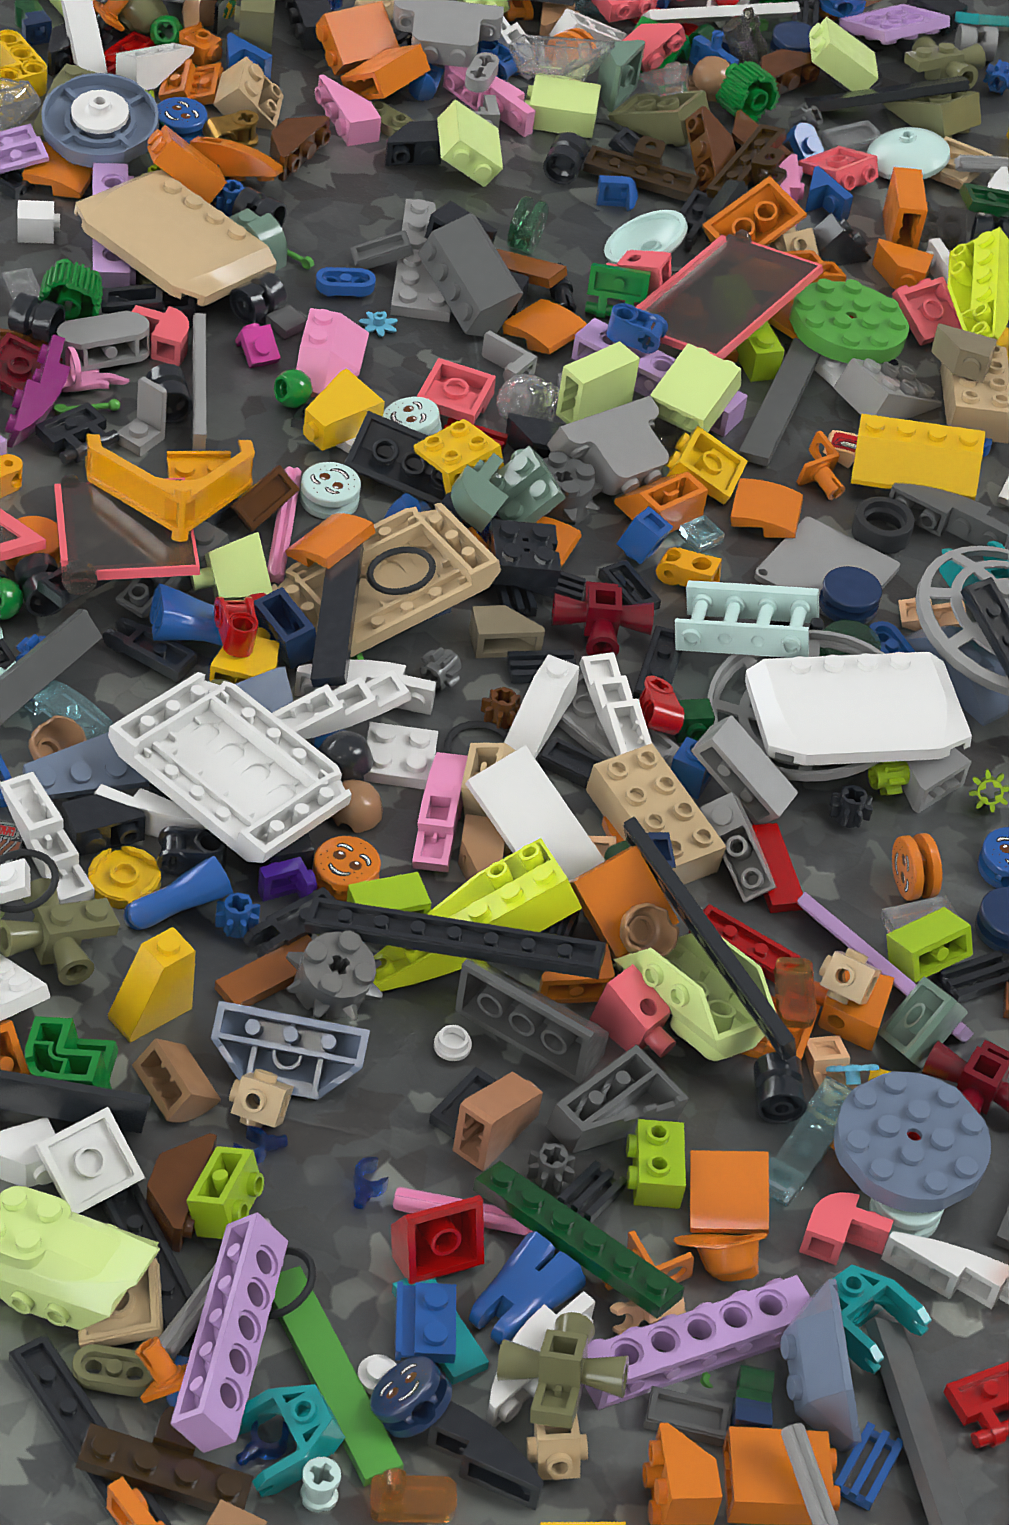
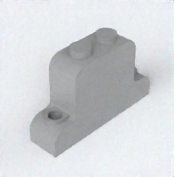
[392,0,504,68]
[547,396,669,495]

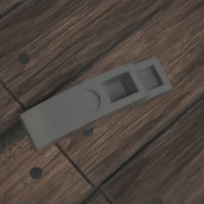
[889,483,1009,549]
[115,521,229,618]

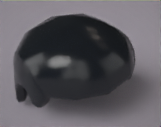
[318,730,374,782]

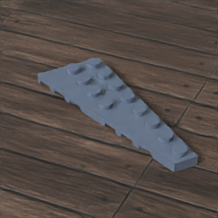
[22,666,294,800]

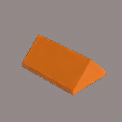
[703,176,807,266]

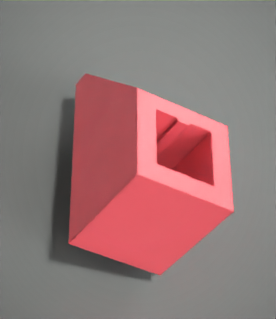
[622,23,686,75]

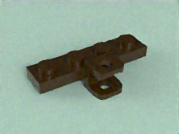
[706,124,787,199]
[583,136,699,201]
[75,1406,254,1512]

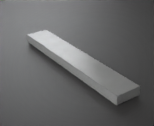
[192,313,206,451]

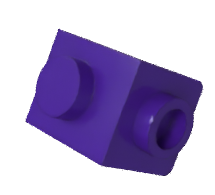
[258,857,317,902]

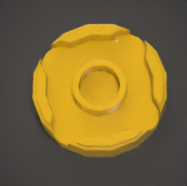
[88,846,161,909]

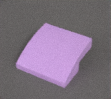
[0,123,49,174]

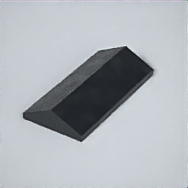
[343,411,446,506]
[0,1070,151,1134]

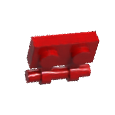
[943,1361,1009,1449]

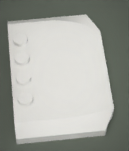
[745,652,972,766]
[108,672,352,863]

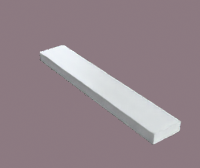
[641,2,800,23]

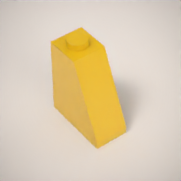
[303,368,385,451]
[108,927,196,1043]

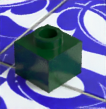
[675,698,715,743]

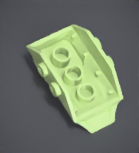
[613,933,776,1061]
[0,1186,160,1330]

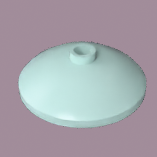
[867,127,950,180]
[604,210,688,264]

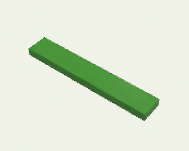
[272,1266,404,1487]

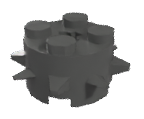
[543,451,604,524]
[286,930,383,1021]

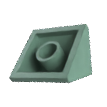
[597,40,645,112]
[878,977,968,1069]

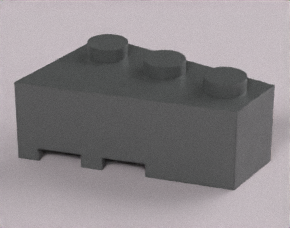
[545,1044,689,1154]

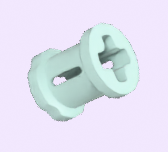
[300,1457,341,1513]

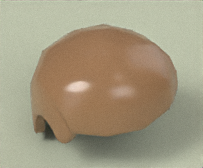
[692,56,730,94]
[28,715,87,760]
[331,780,383,833]
[620,903,679,957]

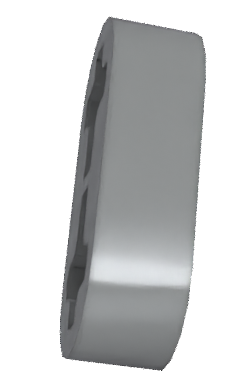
[464,52,499,93]

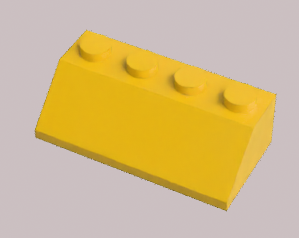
[851,413,985,500]

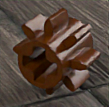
[481,687,521,729]

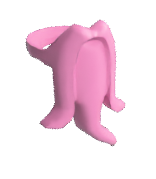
[61,346,130,393]

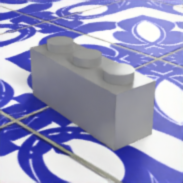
[690,715,798,825]

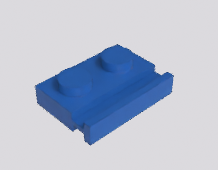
[395,1281,456,1364]

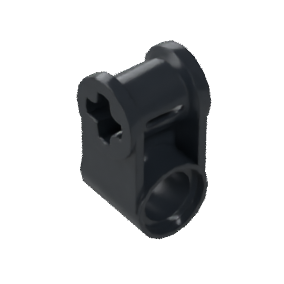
[157,826,227,875]

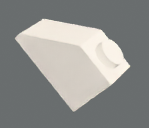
[0,1117,55,1187]

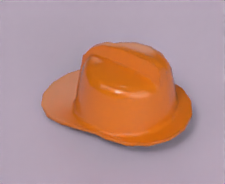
[673,1233,768,1282]

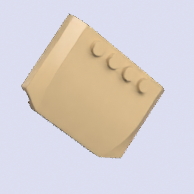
[74,170,277,306]
[272,503,501,658]

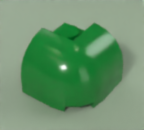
[25,1016,119,1089]

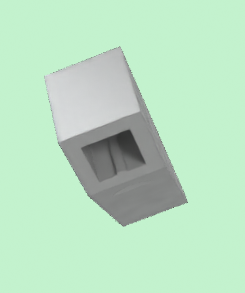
[700,792,777,903]

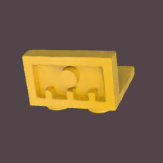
[413,419,504,494]

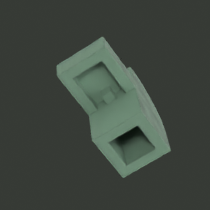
[229,208,287,271]
[451,453,509,533]

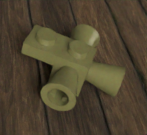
[904,36,986,89]
[0,878,120,985]
[497,1312,629,1429]

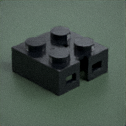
[486,519,561,589]

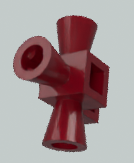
[551,581,654,657]
[922,1040,1009,1115]

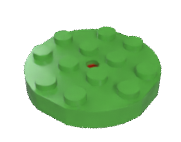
[789,279,909,364]

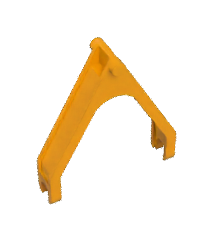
[85,434,255,542]

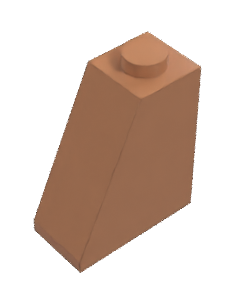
[452,1072,543,1171]

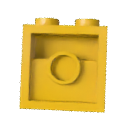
[665,425,748,505]

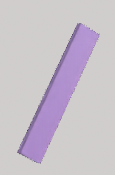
[797,892,974,1043]

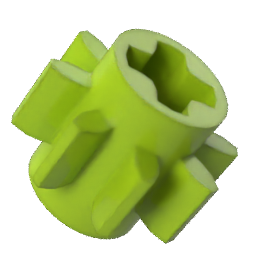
[868,761,910,796]
[968,769,1009,813]

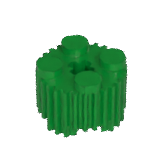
[715,61,781,123]
[38,259,103,321]

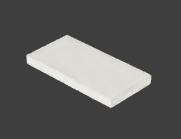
[465,745,605,882]

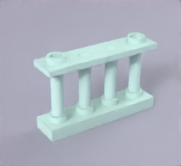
[675,580,819,658]

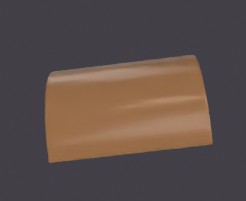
[132,1038,221,1122]

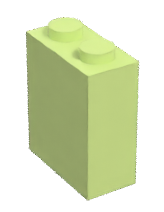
[809,17,879,91]
[525,75,601,138]
[437,99,503,187]
[556,341,640,424]
[650,343,741,433]

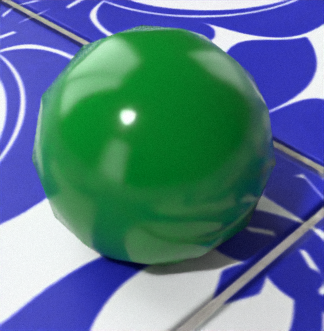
[149,15,184,46]
[274,369,313,409]
[0,577,23,621]

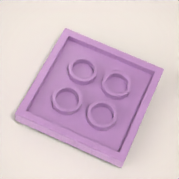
[839,4,950,44]

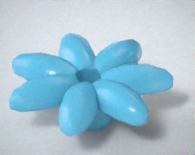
[359,311,398,337]

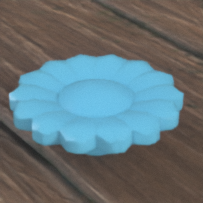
[826,1064,879,1085]

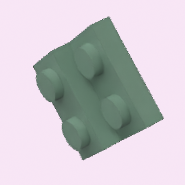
[489,446,566,523]

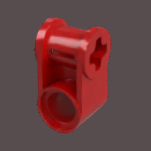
[214,596,258,658]
[638,676,684,735]

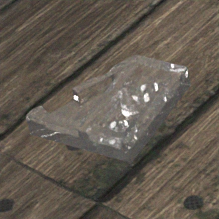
[638,62,690,97]

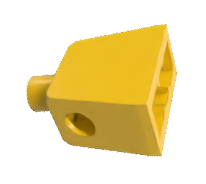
[209,627,279,684]

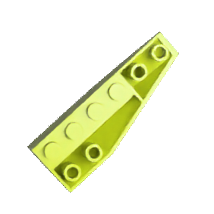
[947,227,1009,340]
[373,838,582,992]

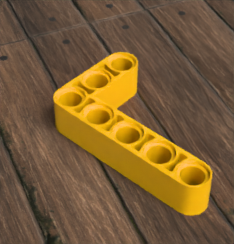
[0,29,47,107]

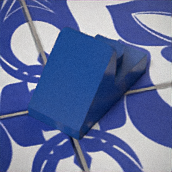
[226,32,272,80]
[805,166,854,221]

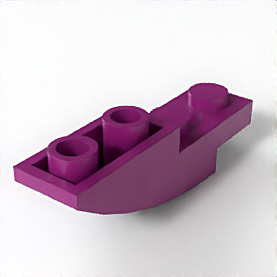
[4,334,71,448]

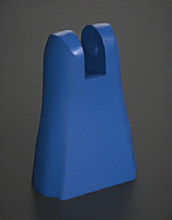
[149,583,223,646]
[123,856,233,930]
[468,1231,586,1345]

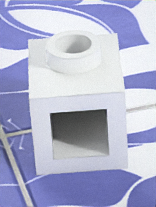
[17,200,60,244]

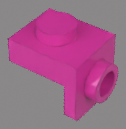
[235,323,281,368]

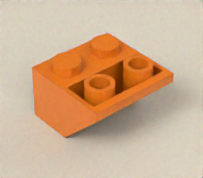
[614,472,708,533]
[642,1423,723,1525]

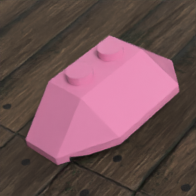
[296,308,369,398]

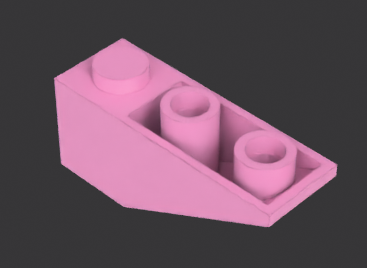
[315,75,381,146]

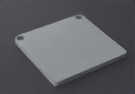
[754,516,900,626]

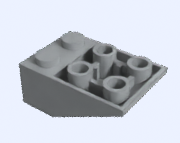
[833,358,942,420]

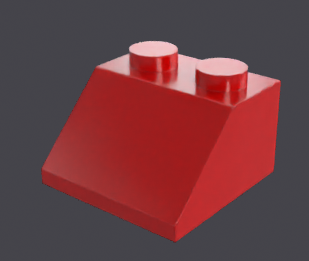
[391,1195,485,1285]

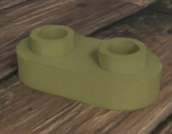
[372,101,413,137]
[72,1344,154,1397]

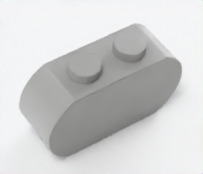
[57,311,150,372]

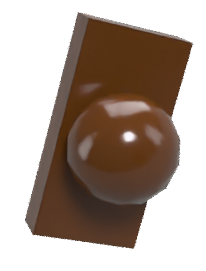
[229,465,300,532]

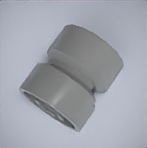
[954,23,998,62]

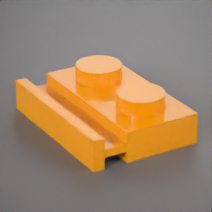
[166,451,231,480]

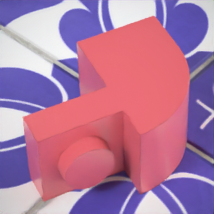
[132,305,189,367]
[799,1192,894,1265]

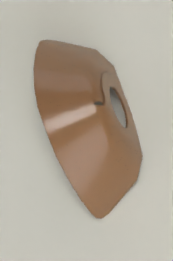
[182,0,217,28]

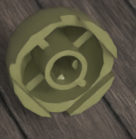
[117,0,168,36]

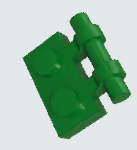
[585,263,651,319]

